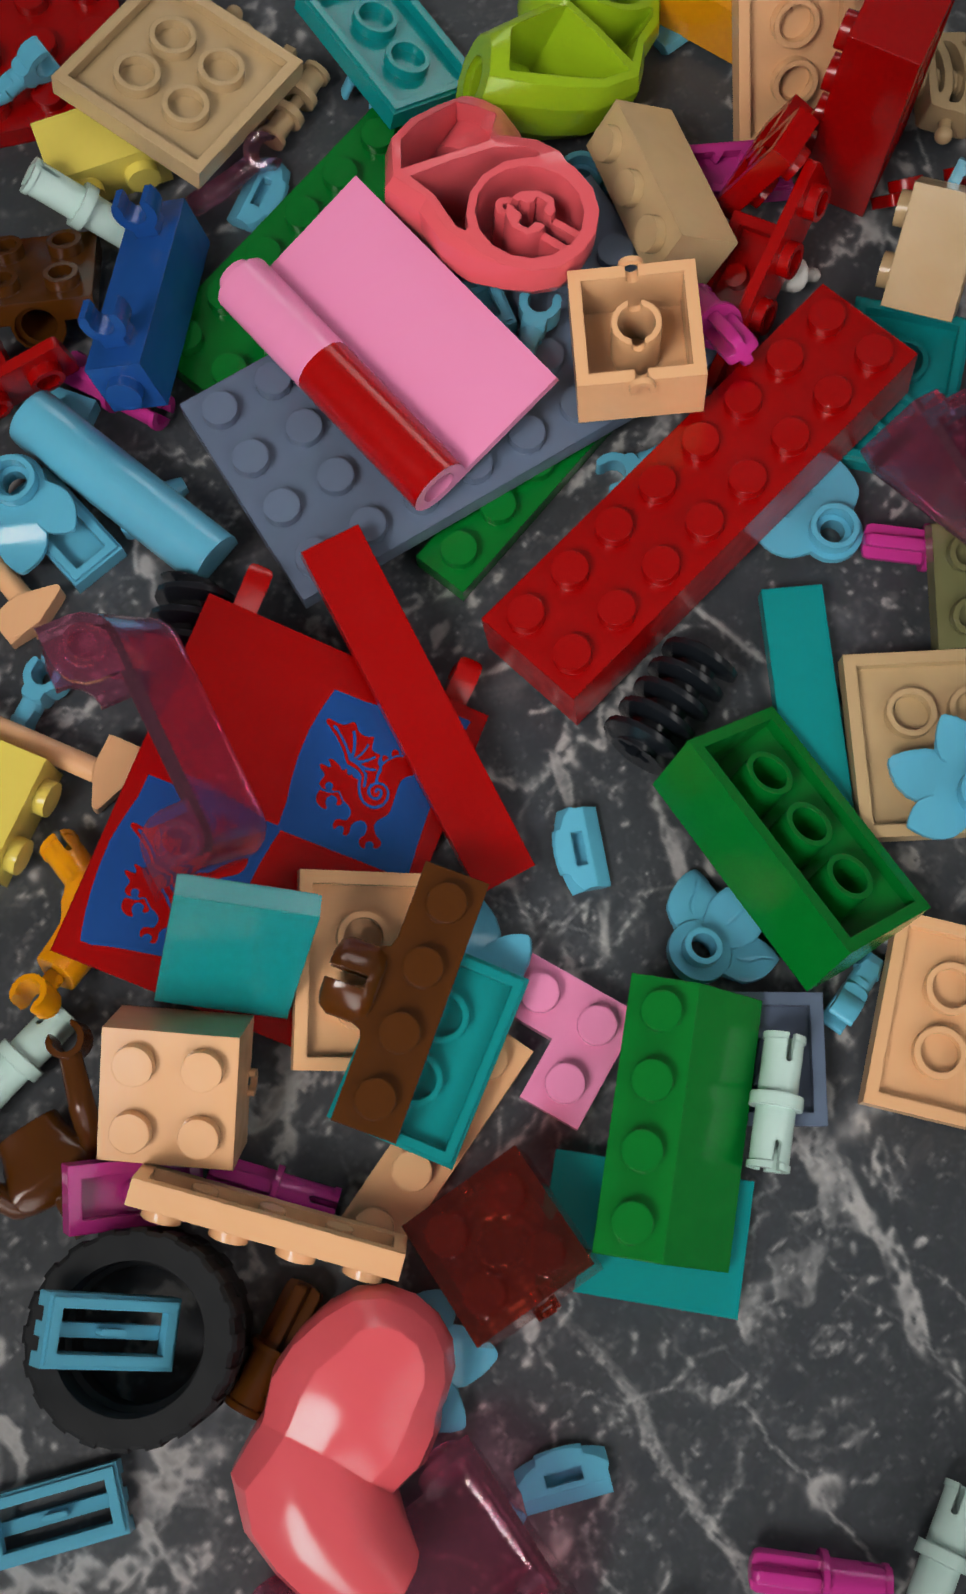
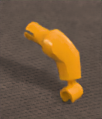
[9,829,92,1019]

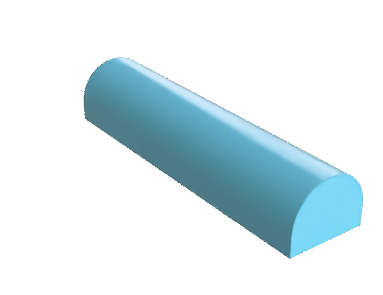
[9,390,238,579]

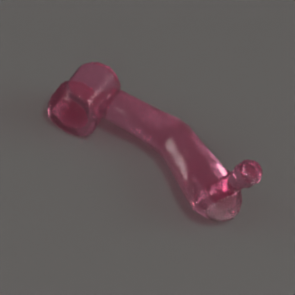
[185,131,282,217]

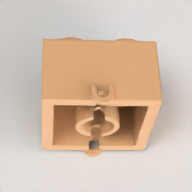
[567,255,708,423]
[96,1005,258,1171]

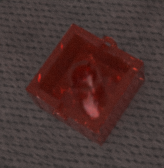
[402,1145,604,1349]

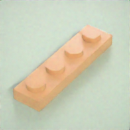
[341,1034,534,1240]
[124,1164,408,1284]

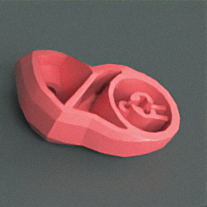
[385,96,600,294]
[230,1283,456,1594]

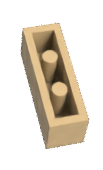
[586,99,738,284]

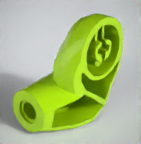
[456,0,661,140]

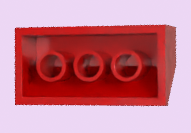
[803,0,955,217]

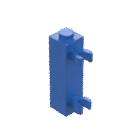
[78,184,210,412]

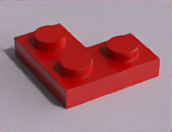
[716,94,819,220]

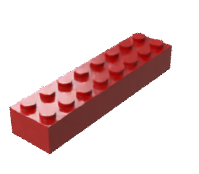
[481,284,918,725]

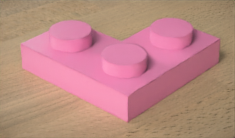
[514,953,627,1131]

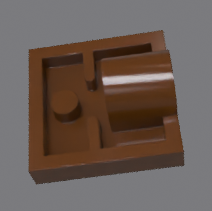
[0,229,102,348]

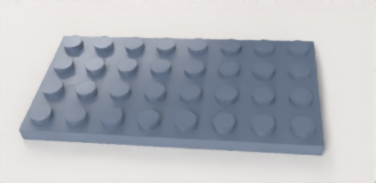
[179,175,717,609]

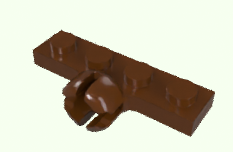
[319,861,489,1144]

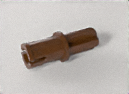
[224,1278,323,1421]

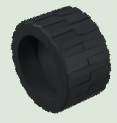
[22,1226,253,1454]

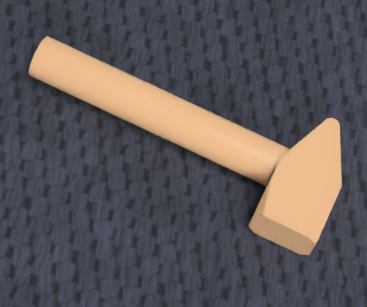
[0,556,66,649]
[0,716,140,814]

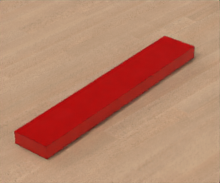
[301,524,535,891]

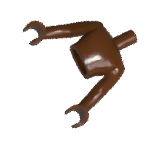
[0,1019,98,1240]

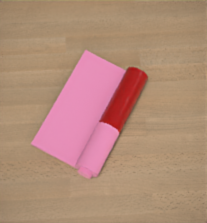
[218,176,559,511]

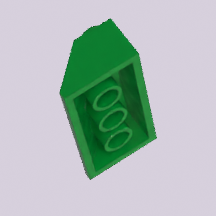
[652,706,931,992]
[592,973,763,1273]

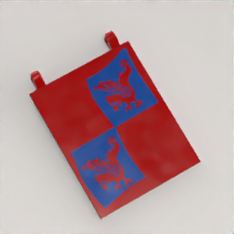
[50,563,489,1047]

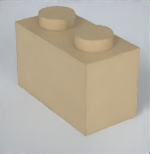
[875,176,966,322]

